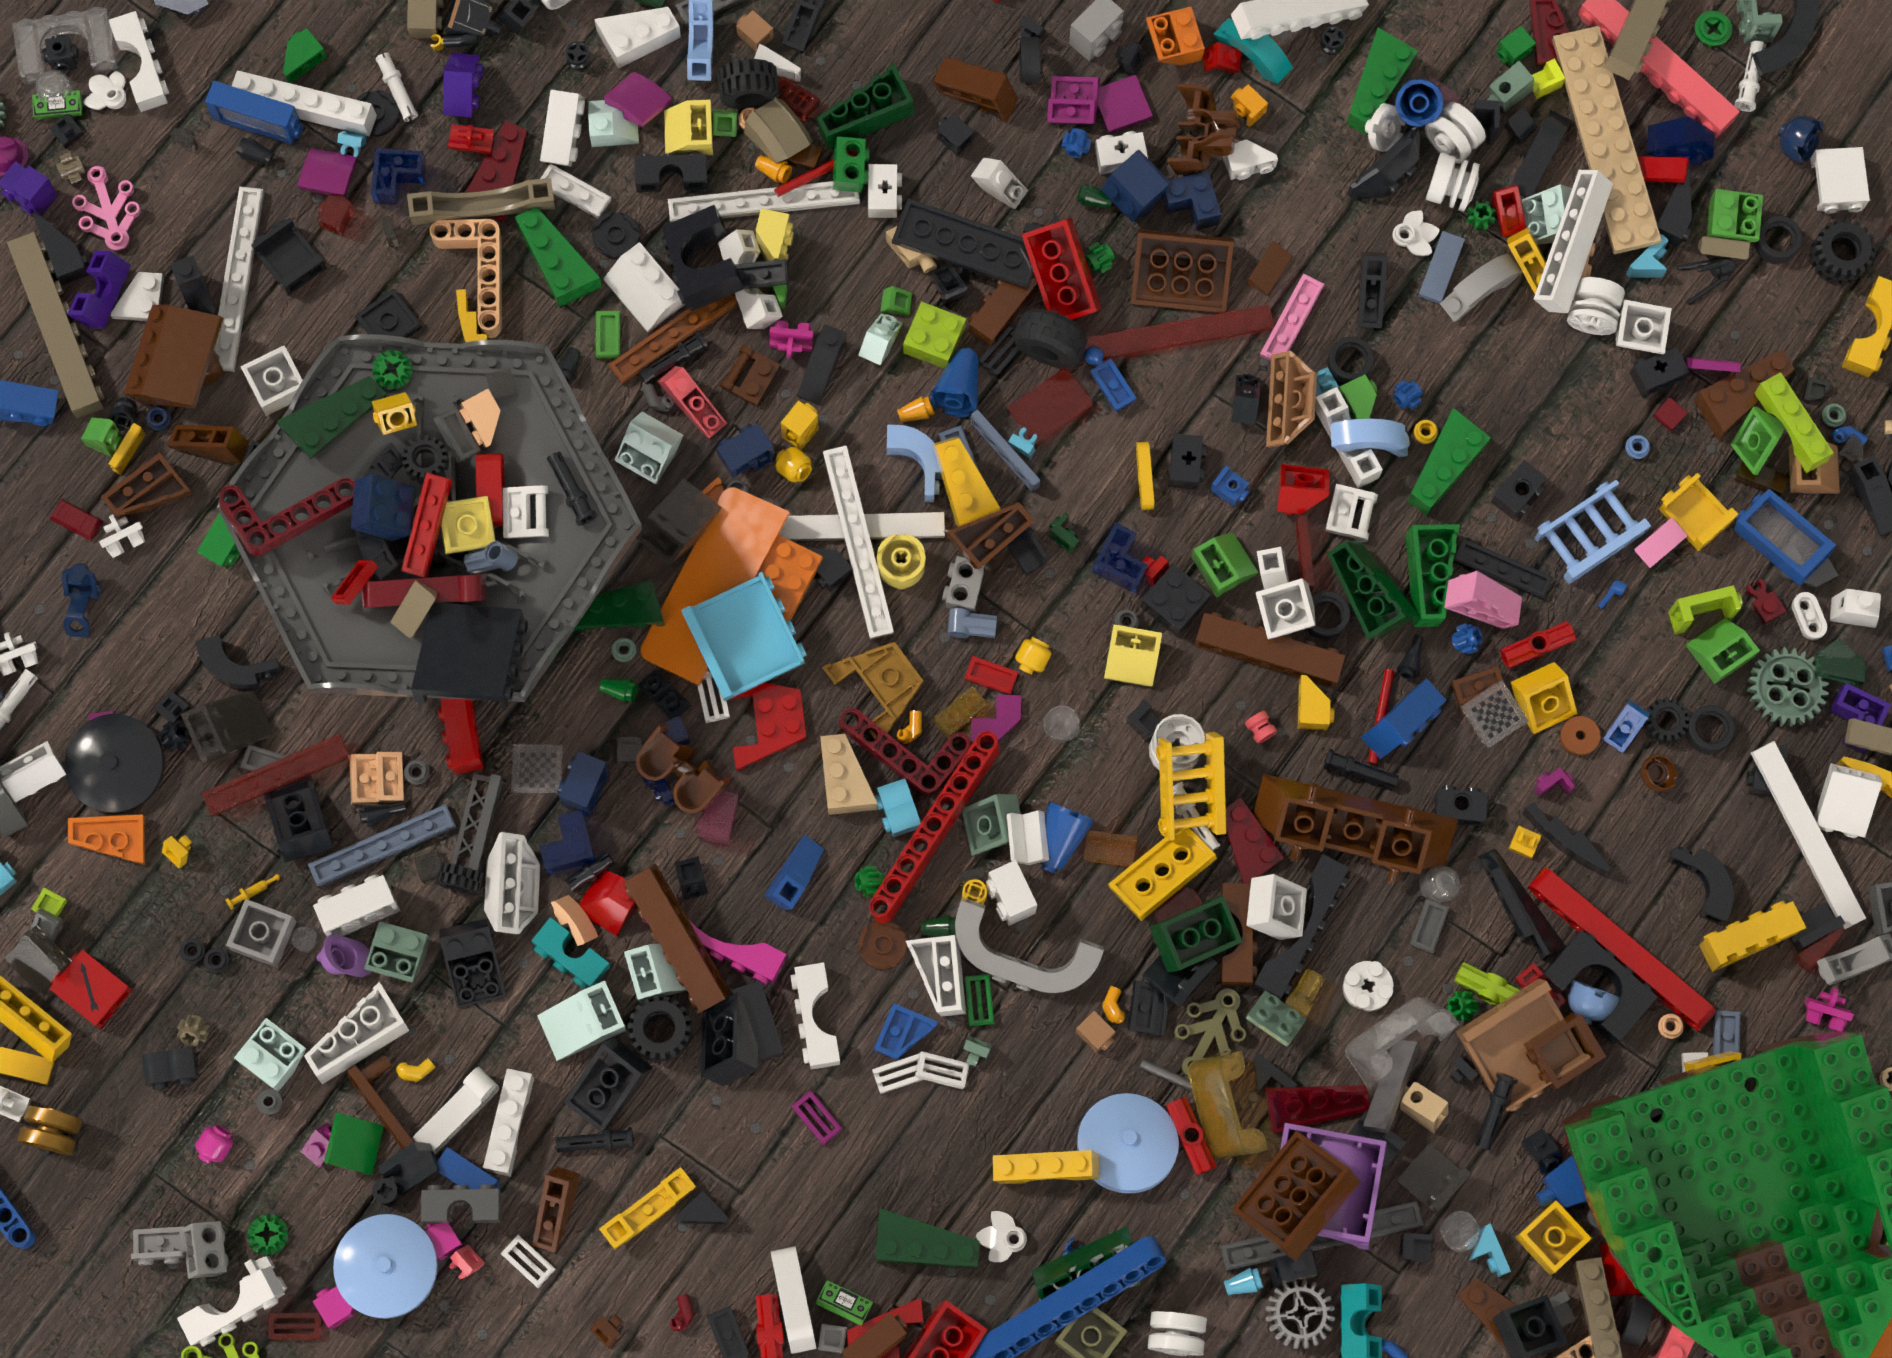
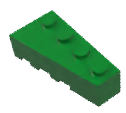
[1346,28,1418,136]
[515,207,602,307]
[1408,408,1491,516]
[1405,524,1460,627]

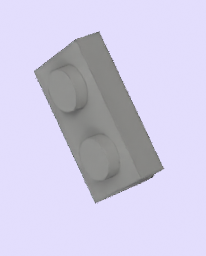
[131,1227,186,1265]

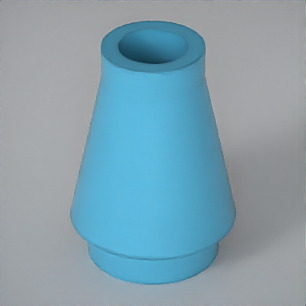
[1224,1267,1263,1296]

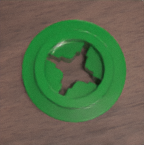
[1694,11,1732,47]
[372,349,413,390]
[247,1214,288,1255]

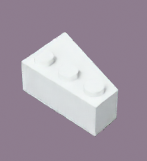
[595,7,681,69]
[540,90,585,167]
[906,935,966,1017]

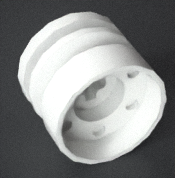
[1425,153,1480,211]
[1567,277,1625,335]
[1149,714,1205,771]

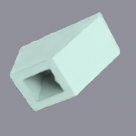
[858,313,903,365]

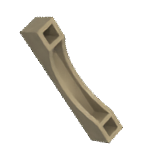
[407,178,555,225]
[1573,1257,1622,1358]

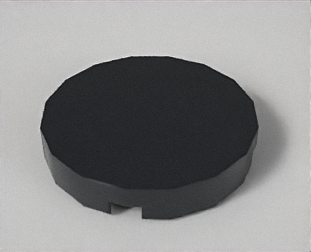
[356,90,400,137]
[592,212,640,259]

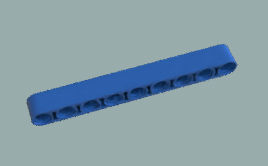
[970,1236,1166,1358]

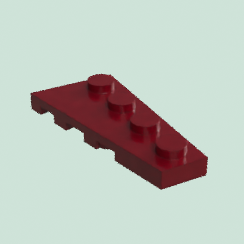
[466,120,528,223]
[1265,1085,1370,1134]

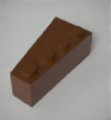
[1694,349,1794,440]

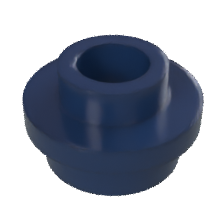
[146,407,171,431]

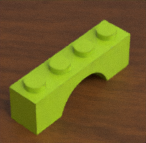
[1755,372,1834,473]

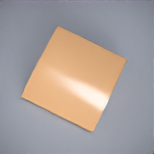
[350,752,404,805]

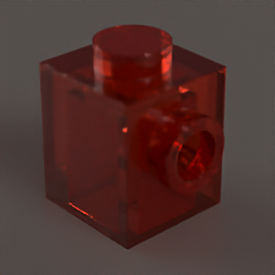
[317,195,354,236]

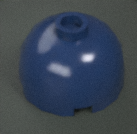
[1778,115,1824,165]

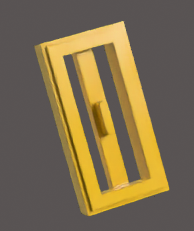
[109,423,145,475]

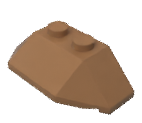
[1266,351,1317,448]

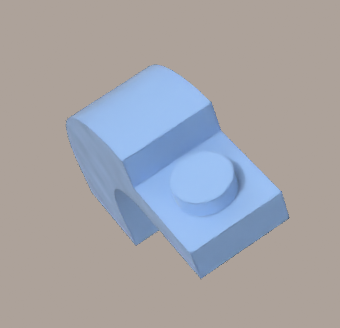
[687,0,714,81]
[1331,419,1410,457]
[887,425,943,502]

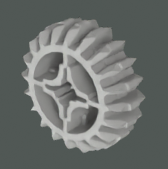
[1266,1279,1335,1349]

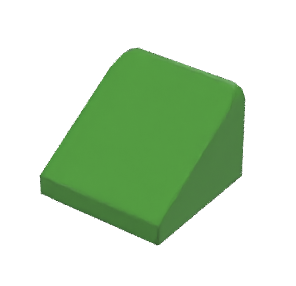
[713,109,738,137]
[770,285,788,310]
[881,286,912,316]

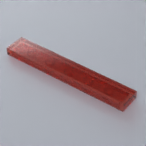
[201,734,350,817]

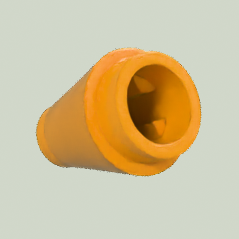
[755,155,792,183]
[897,396,935,423]

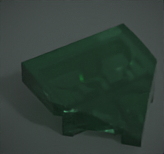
[1815,638,1865,686]

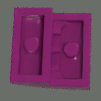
[604,72,672,127]
[1047,76,1100,124]
[298,148,358,198]

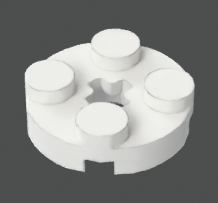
[1365,103,1405,152]
[1342,961,1393,1012]

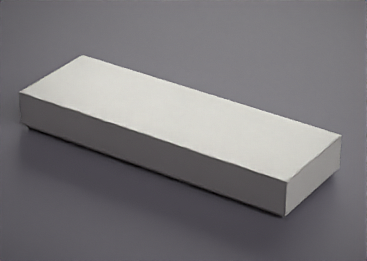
[540,163,612,219]

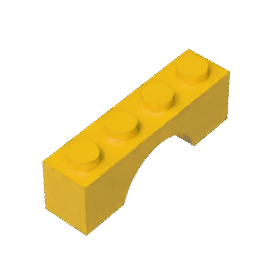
[1842,276,1892,378]
[993,1150,1100,1184]

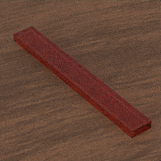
[1084,305,1274,364]

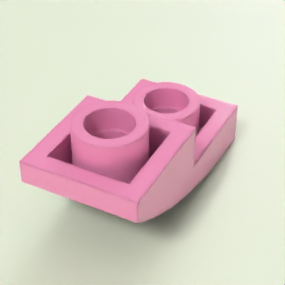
[1634,517,1688,568]

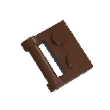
[719,345,781,408]

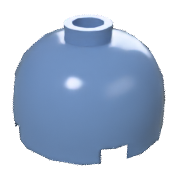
[1568,980,1620,1025]

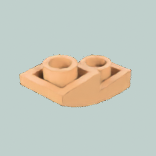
[551,895,598,946]

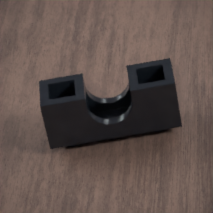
[634,152,708,192]

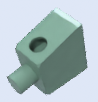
[1485,61,1534,112]

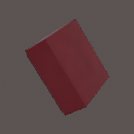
[1653,397,1688,432]

